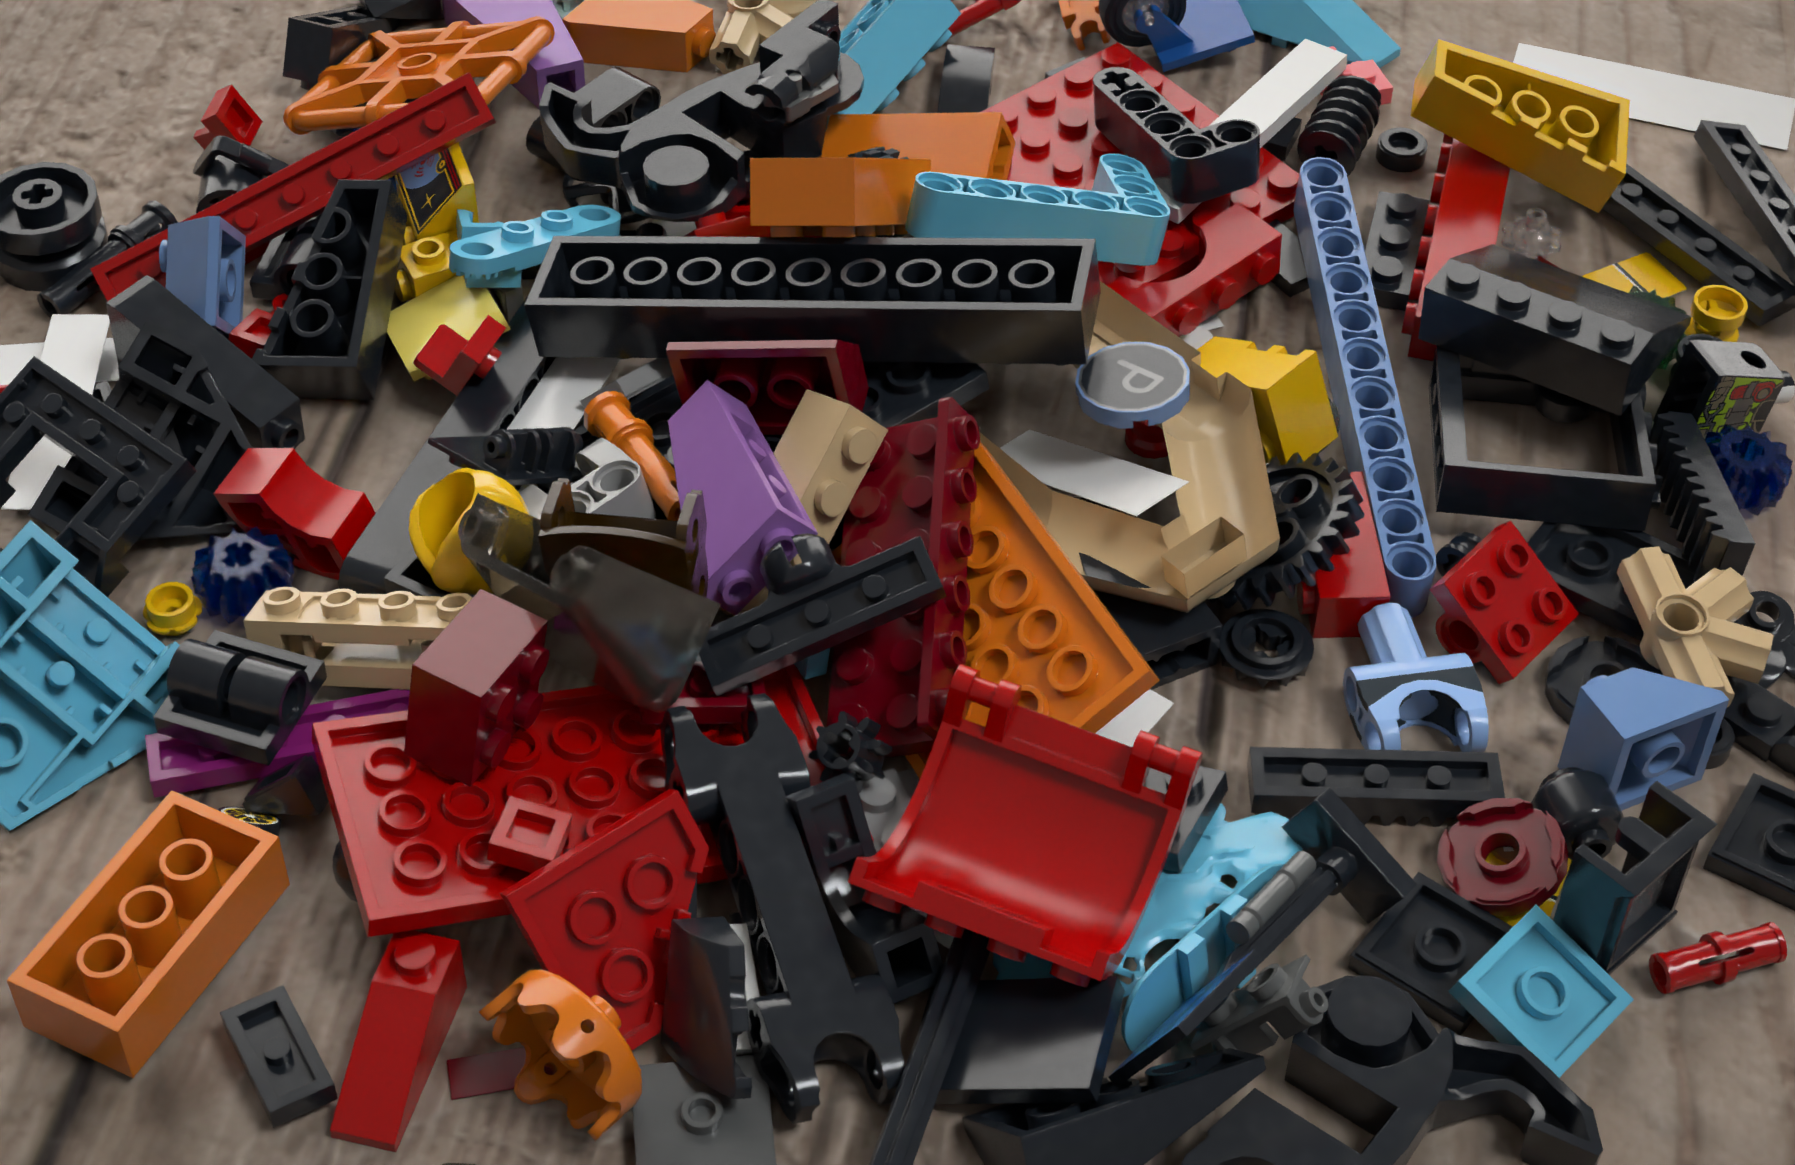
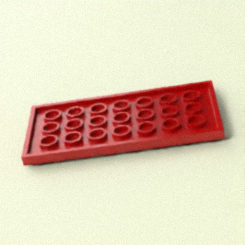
[311,664,874,937]

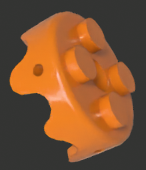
[479,970,642,1141]

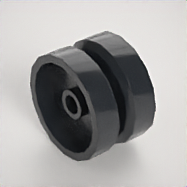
[0,162,108,292]

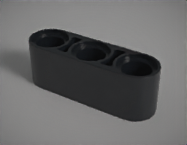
[526,67,661,173]

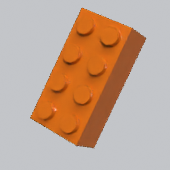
[750,157,931,237]
[7,790,290,1078]

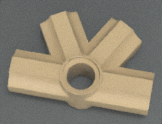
[709,0,817,74]
[1617,546,1774,707]

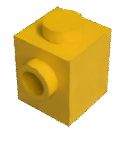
[395,230,458,302]

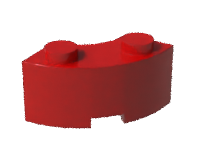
[213,448,376,580]

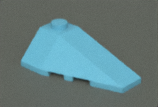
[1238,0,1401,68]

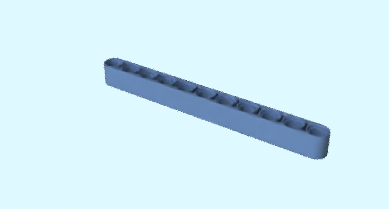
[1293,157,1436,618]

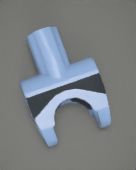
[1343,603,1489,752]

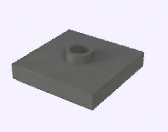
[632,1055,777,1165]

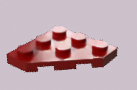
[500,789,709,1051]

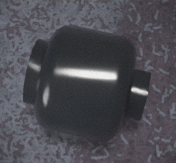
[1532,767,1624,860]

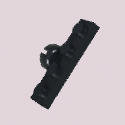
[691,533,947,697]

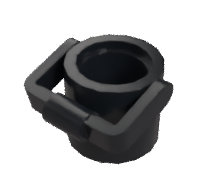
[193,135,289,213]

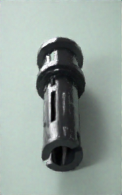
[37,200,178,318]

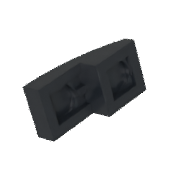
[937,44,995,113]

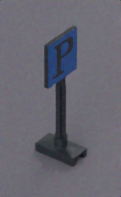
[1108,787,1417,1087]

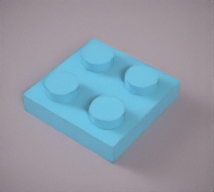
[1448,905,1634,1078]

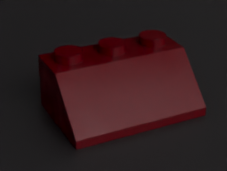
[666,340,869,435]

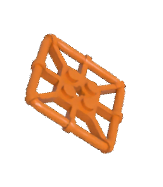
[283,16,555,135]

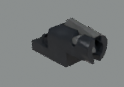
[745,0,841,132]

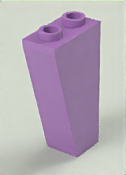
[442,0,585,109]
[668,380,818,616]

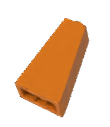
[818,112,1016,180]

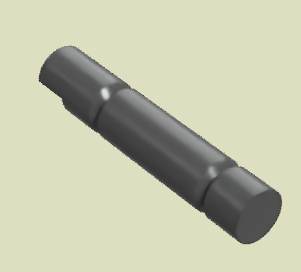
[1226,851,1316,945]

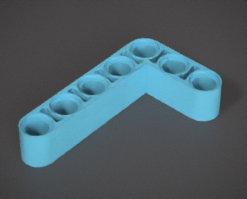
[905,153,1170,266]

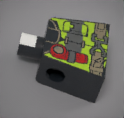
[1652,340,1795,449]

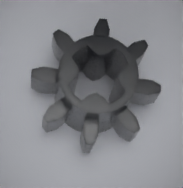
[809,711,892,793]

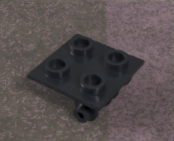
[428,427,584,491]

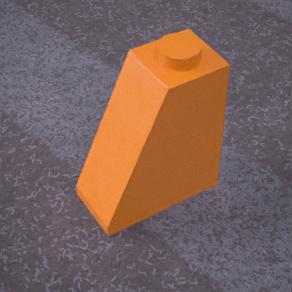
[562,0,716,73]

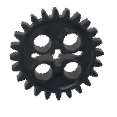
[1208,452,1365,610]

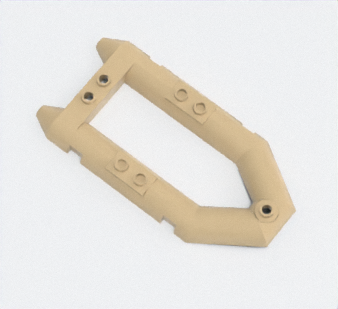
[980,281,1280,613]

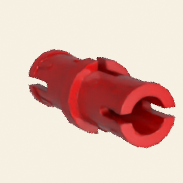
[1649,922,1787,994]

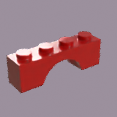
[1107,203,1282,337]

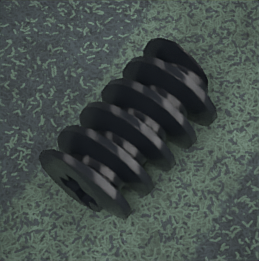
[1297,75,1381,177]

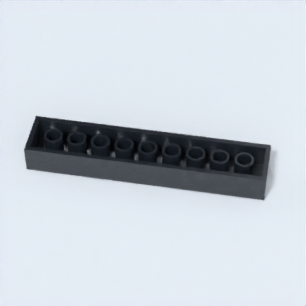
[525,236,1101,366]

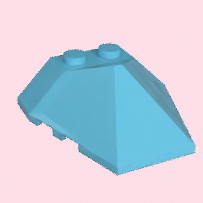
[0,520,180,831]

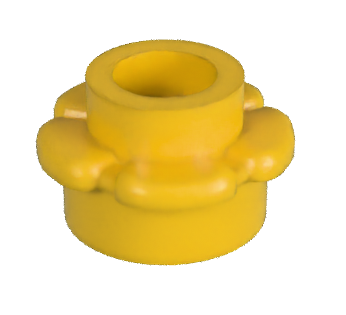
[143,582,203,636]

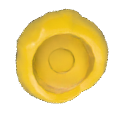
[408,468,531,595]

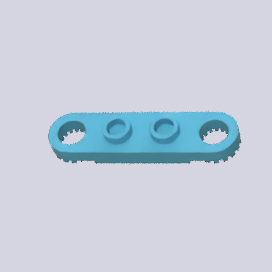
[449,205,621,280]

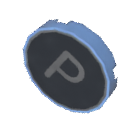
[1075,342,1190,429]

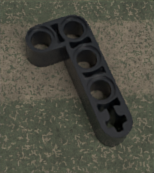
[1093,67,1260,204]

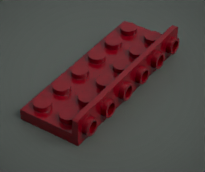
[827,397,980,758]

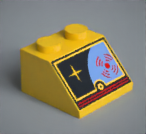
[395,142,479,245]

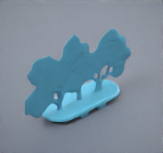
[993,803,1303,1052]

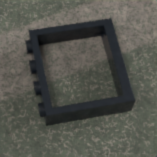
[1428,346,1663,531]

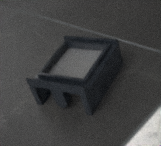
[1553,781,1718,975]

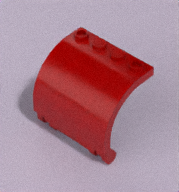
[848,664,1203,988]

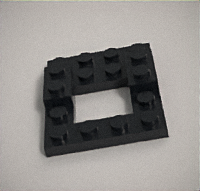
[0,356,197,597]

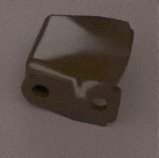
[538,478,708,628]

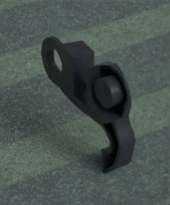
[539,52,864,222]
[1181,975,1603,1165]

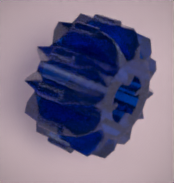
[1705,424,1793,516]
[191,526,294,624]

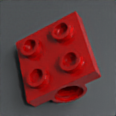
[1429,520,1579,684]

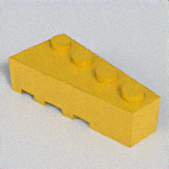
[1411,39,1630,213]

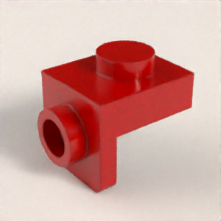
[413,315,506,396]

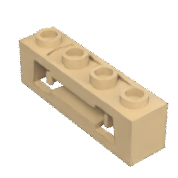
[243,587,472,690]

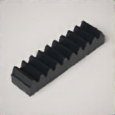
[1649,411,1756,582]
[1247,747,1505,827]

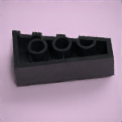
[252,180,408,400]

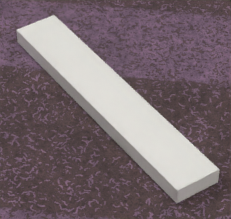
[1154,39,1347,224]

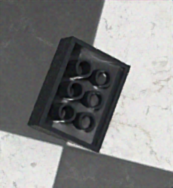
[1418,244,1691,416]

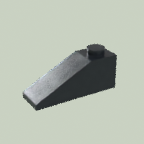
[283,5,400,90]

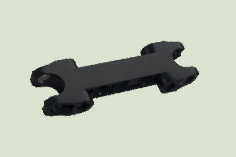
[660,693,905,1124]

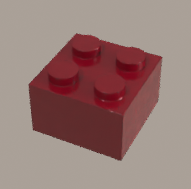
[404,589,550,787]

